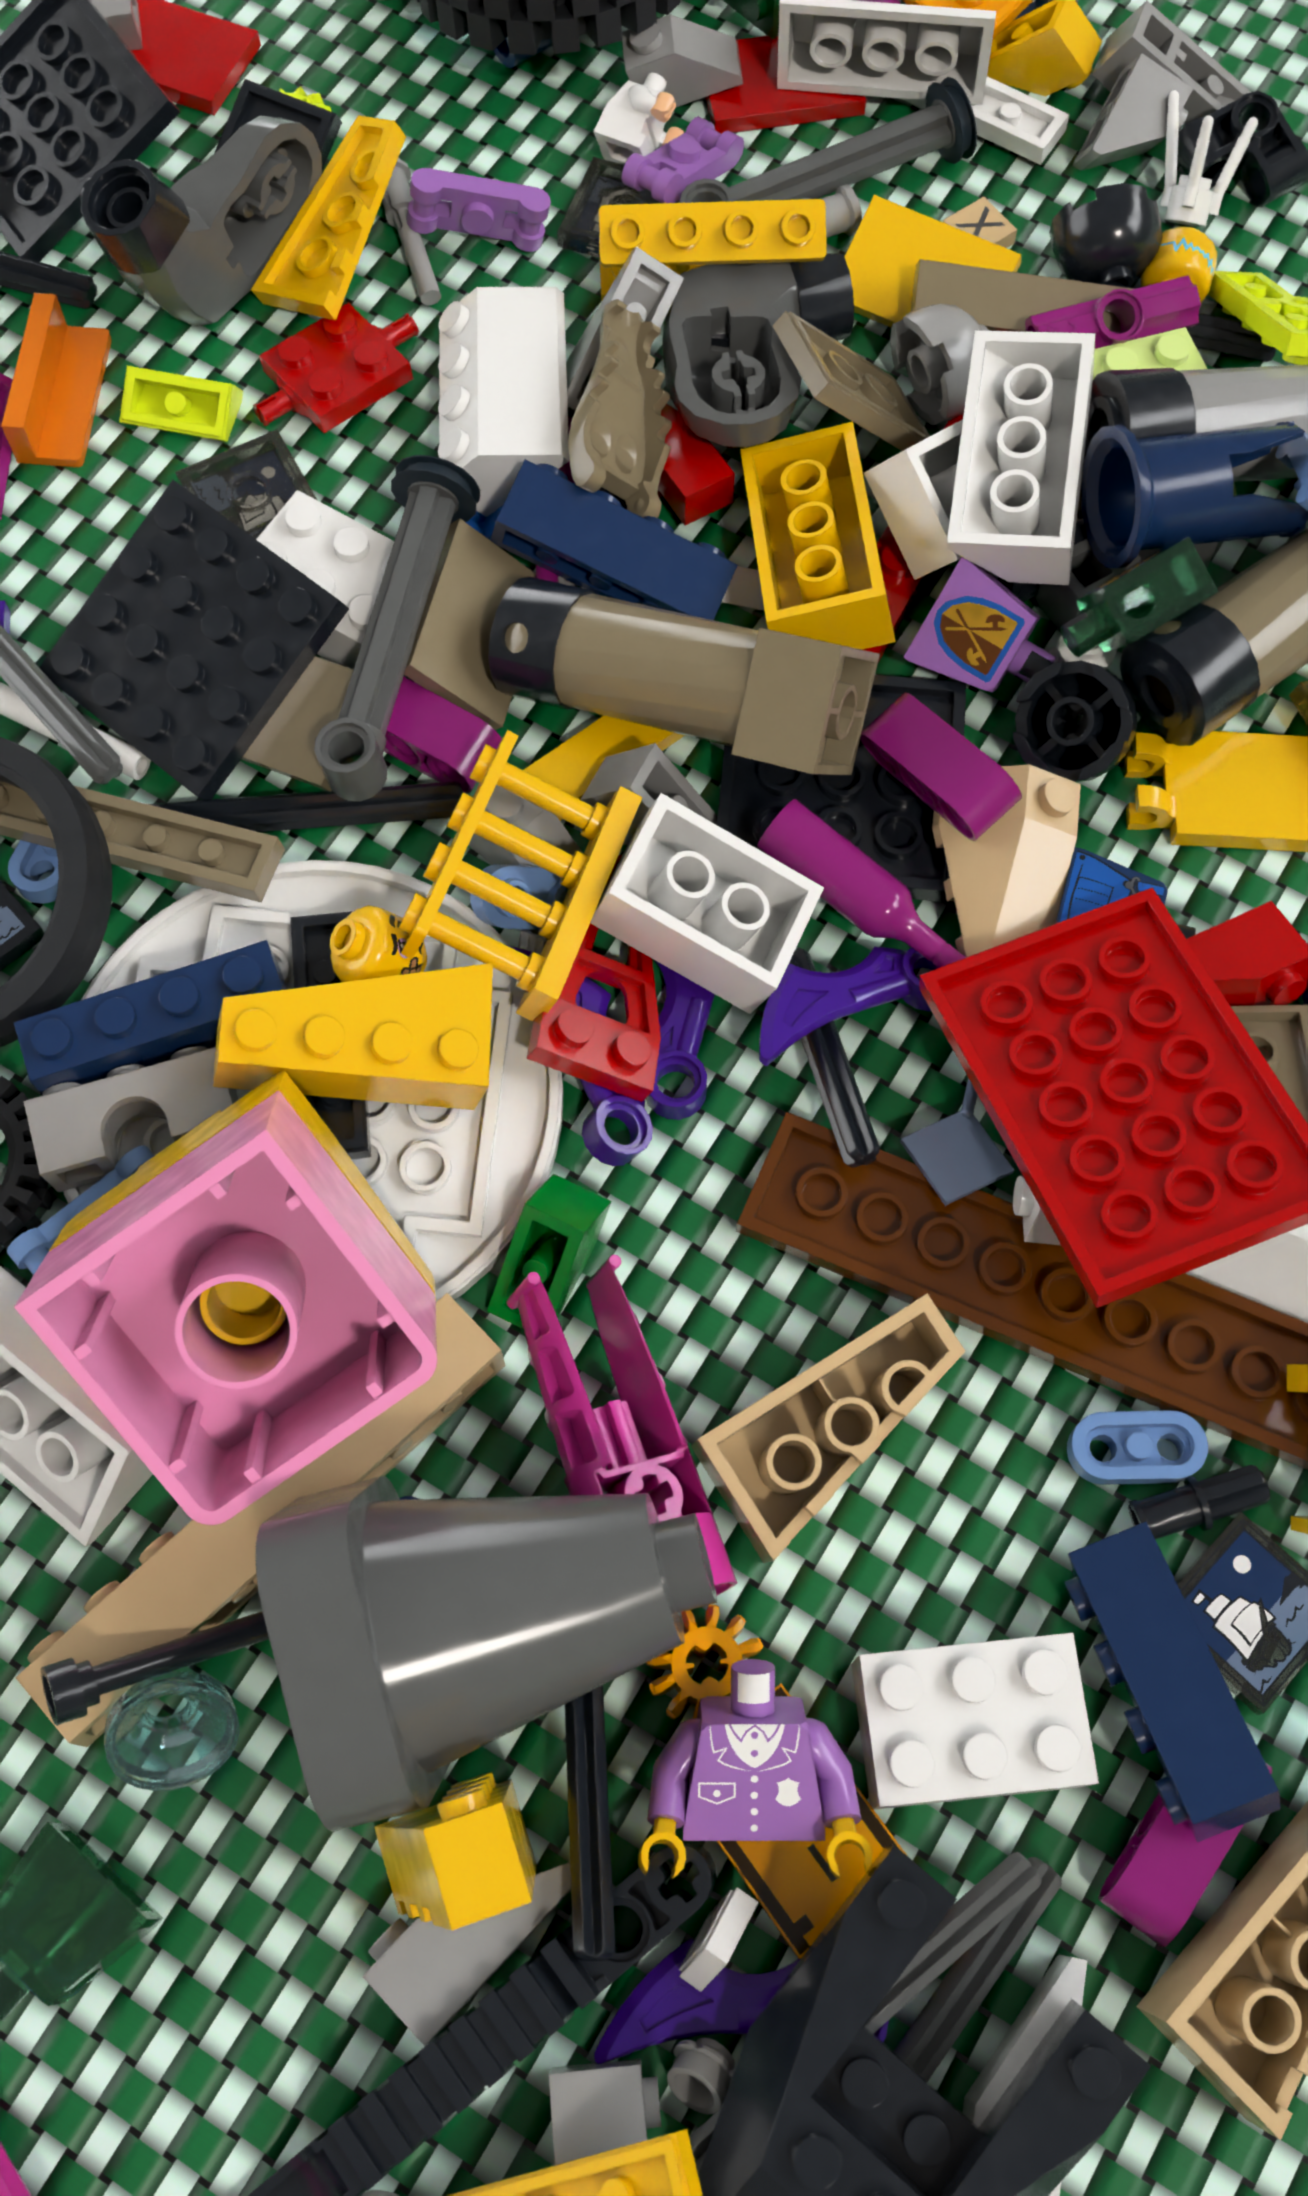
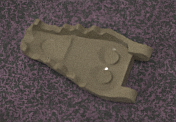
[568,299,672,518]

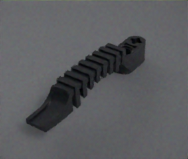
[248,1841,717,2196]

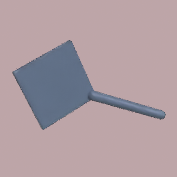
[900,1078,1014,1206]

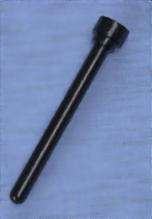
[41,1611,269,1726]

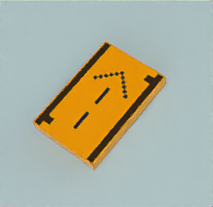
[716,1683,907,1959]

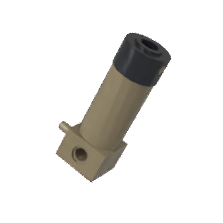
[1120,528,1308,746]
[488,577,880,775]

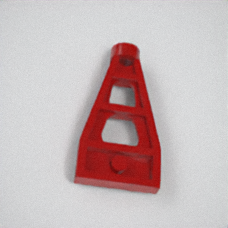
[526,855,661,1102]

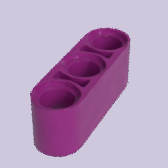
[384,676,502,794]
[860,692,1022,841]
[1098,1762,1272,1948]

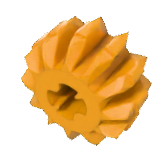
[646,1604,763,1720]

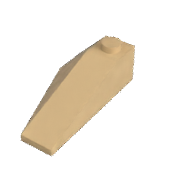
[932,764,1081,957]

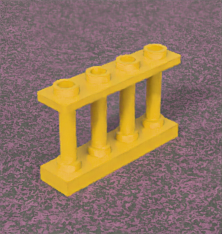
[599,199,827,301]
[399,730,642,1021]

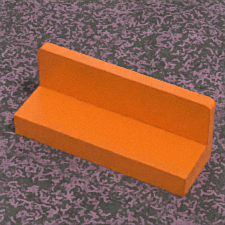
[1,293,112,467]

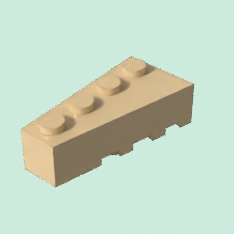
[691,1293,965,1563]
[1136,1801,1308,2140]

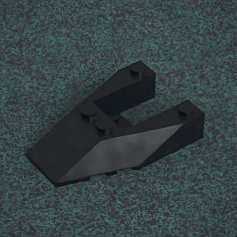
[698,1842,1151,2196]

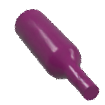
[757,799,966,968]

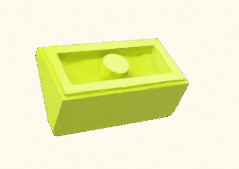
[119,366,243,442]

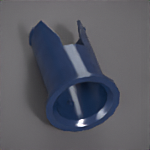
[1081,421,1308,568]

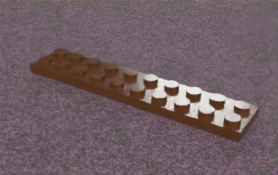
[736,1112,1308,1470]

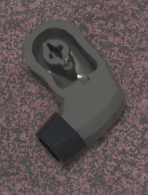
[80,116,322,326]
[662,253,854,449]

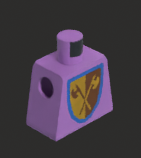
[903,557,1056,692]

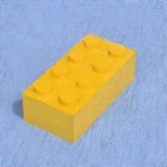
[740,421,896,650]

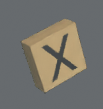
[943,197,1017,248]

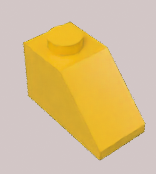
[987,0,1102,97]

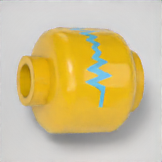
[1140,227,1217,303]

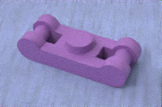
[622,116,744,203]
[406,168,551,252]

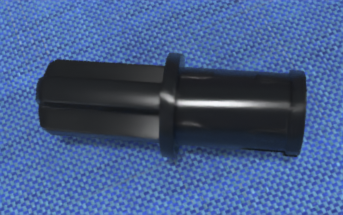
[1128,1465,1270,1540]

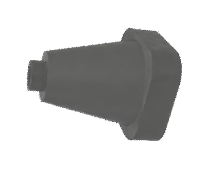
[255,1476,717,1832]

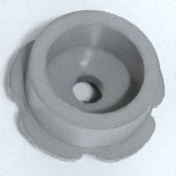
[667,2038,735,2114]

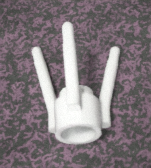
[1160,90,1258,227]

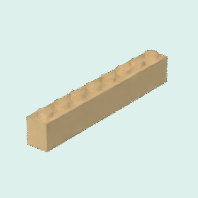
[15,1293,506,1747]

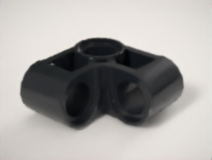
[1177,92,1308,207]

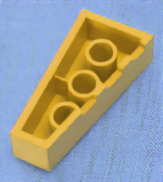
[213,963,493,1110]
[374,1772,537,1931]

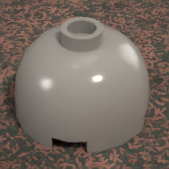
[890,304,989,425]

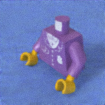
[638,1659,872,1879]

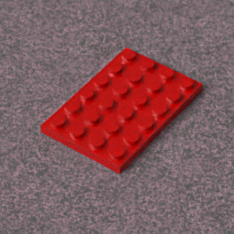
[919,887,1308,1308]

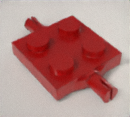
[253,302,419,433]

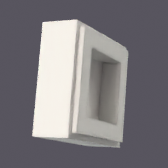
[679,1887,758,1992]

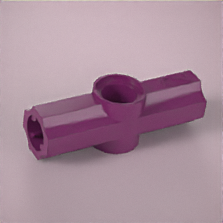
[1025,275,1201,349]

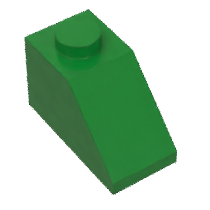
[487,1174,612,1329]

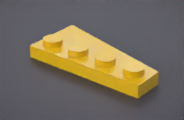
[251,115,406,321]

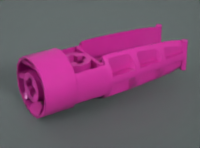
[507,1255,738,1596]

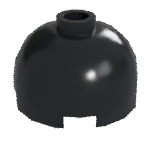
[1049,183,1162,288]
[1013,660,1138,782]

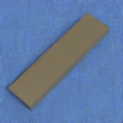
[910,259,1133,333]

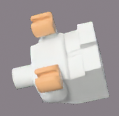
[593,72,684,167]

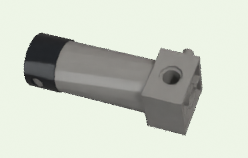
[1083,365,1308,482]

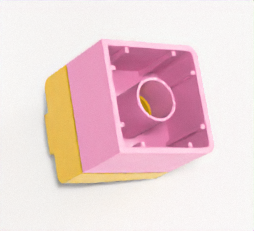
[14,1070,437,1525]

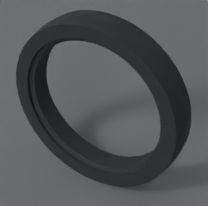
[0,737,113,1047]

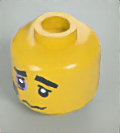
[330,905,427,982]

